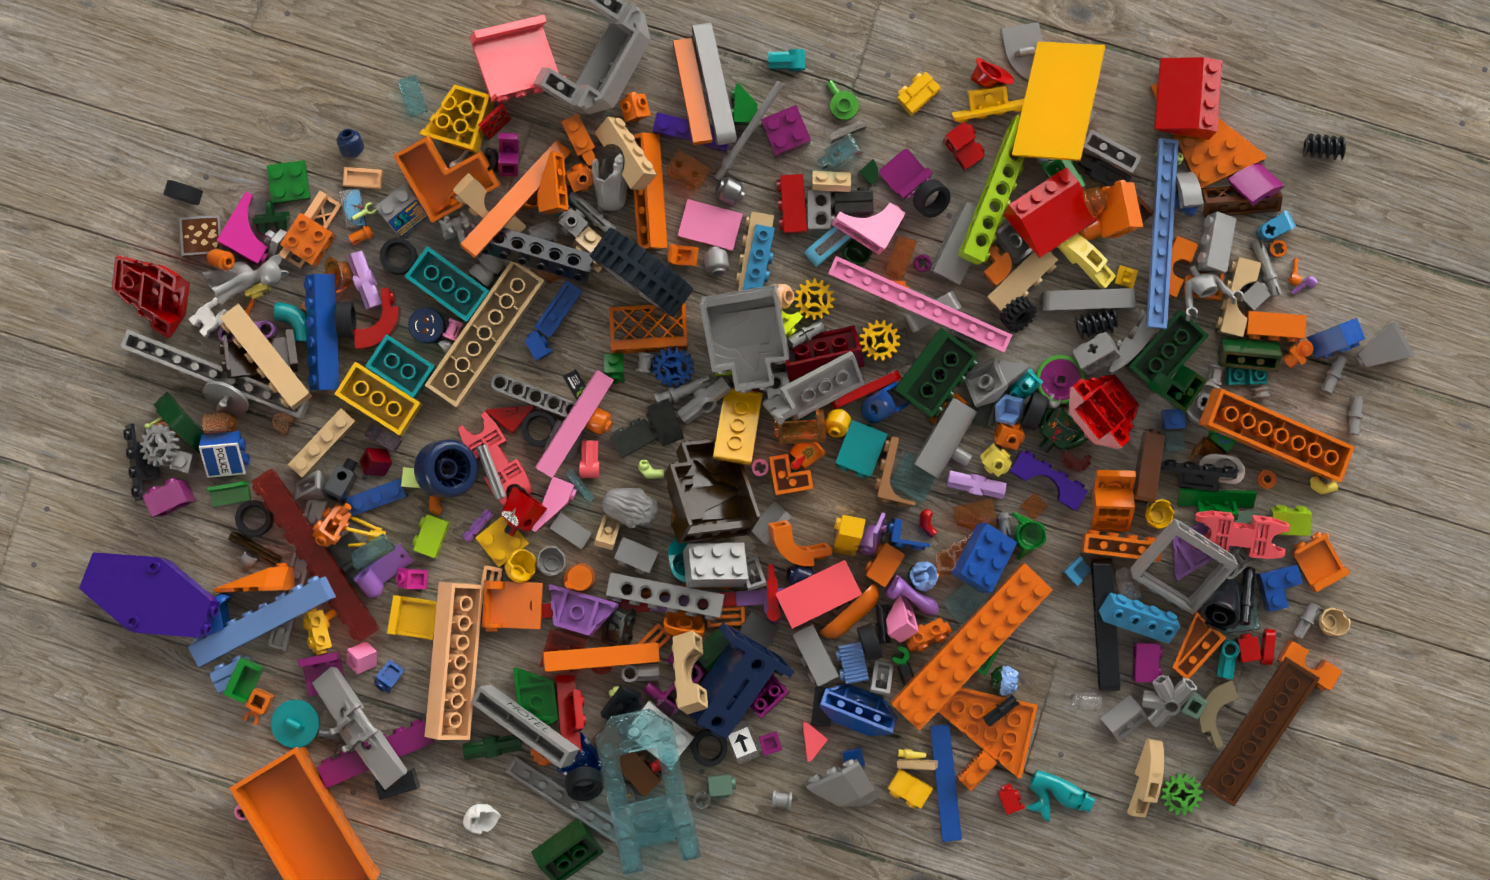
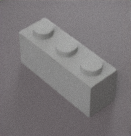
[1083,129,1142,175]
[1197,212,1237,275]
[790,624,839,687]

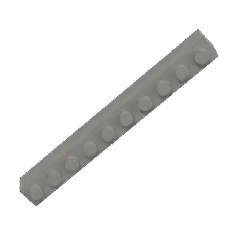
[120,329,311,419]

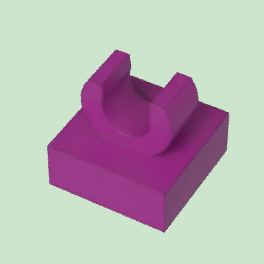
[758,731,783,756]

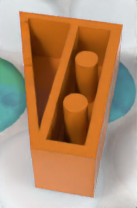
[1171,612,1226,679]

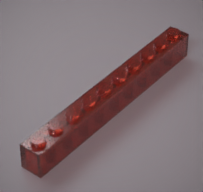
[252,468,380,642]

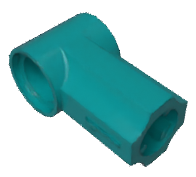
[768,49,806,71]
[1216,639,1240,679]

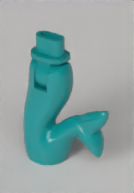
[1027,770,1095,822]

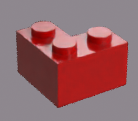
[943,122,985,172]

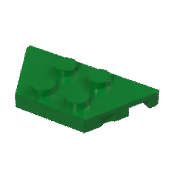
[513,667,559,742]

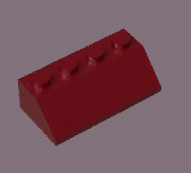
[785,325,864,383]

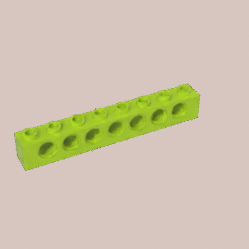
[957,115,1027,265]

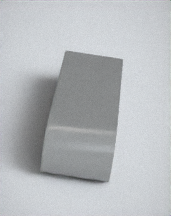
[904,291,962,333]

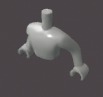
[1185,266,1244,321]

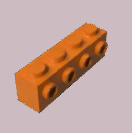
[1080,530,1162,562]

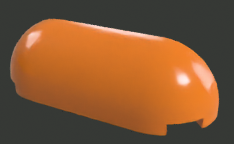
[817,581,879,639]

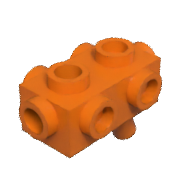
[312,503,352,547]
[906,618,952,652]

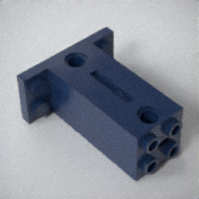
[688,622,794,739]

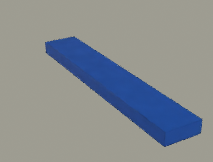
[930,724,962,842]

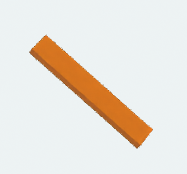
[673,38,712,145]
[543,643,660,672]

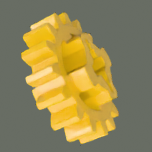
[794,278,835,321]
[859,320,901,362]

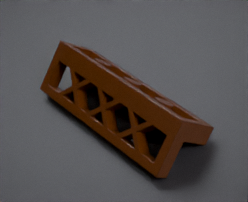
[1201,186,1283,218]

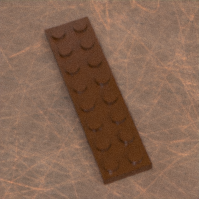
[1201,657,1320,806]

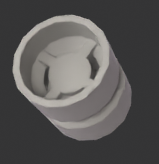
[468,254,505,287]

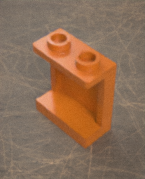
[1290,531,1351,592]

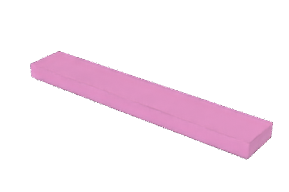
[535,370,614,478]

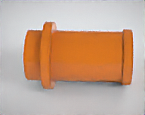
[348,225,374,246]

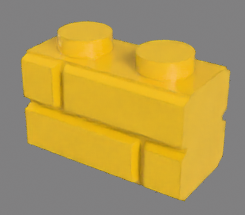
[897,72,941,116]

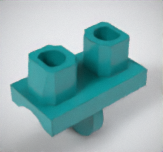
[1008,369,1043,401]

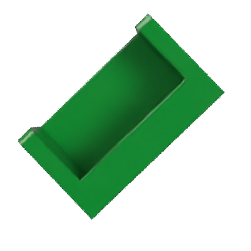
[223,657,265,704]

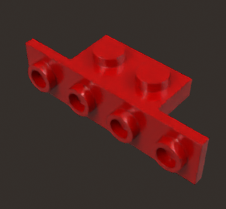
[555,674,586,752]

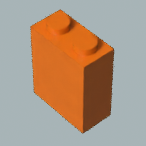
[1093,180,1143,239]

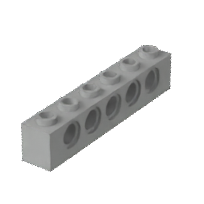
[606,573,725,621]

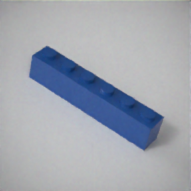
[304,274,340,391]

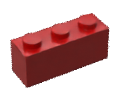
[777,174,807,235]

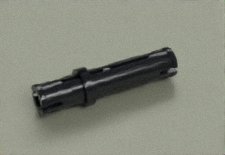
[1239,567,1256,626]

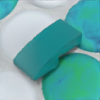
[1225,367,1268,385]

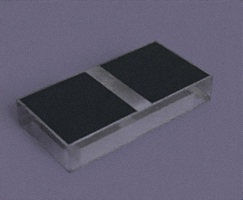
[828,119,867,143]

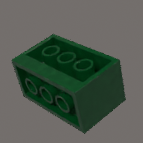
[892,328,978,419]

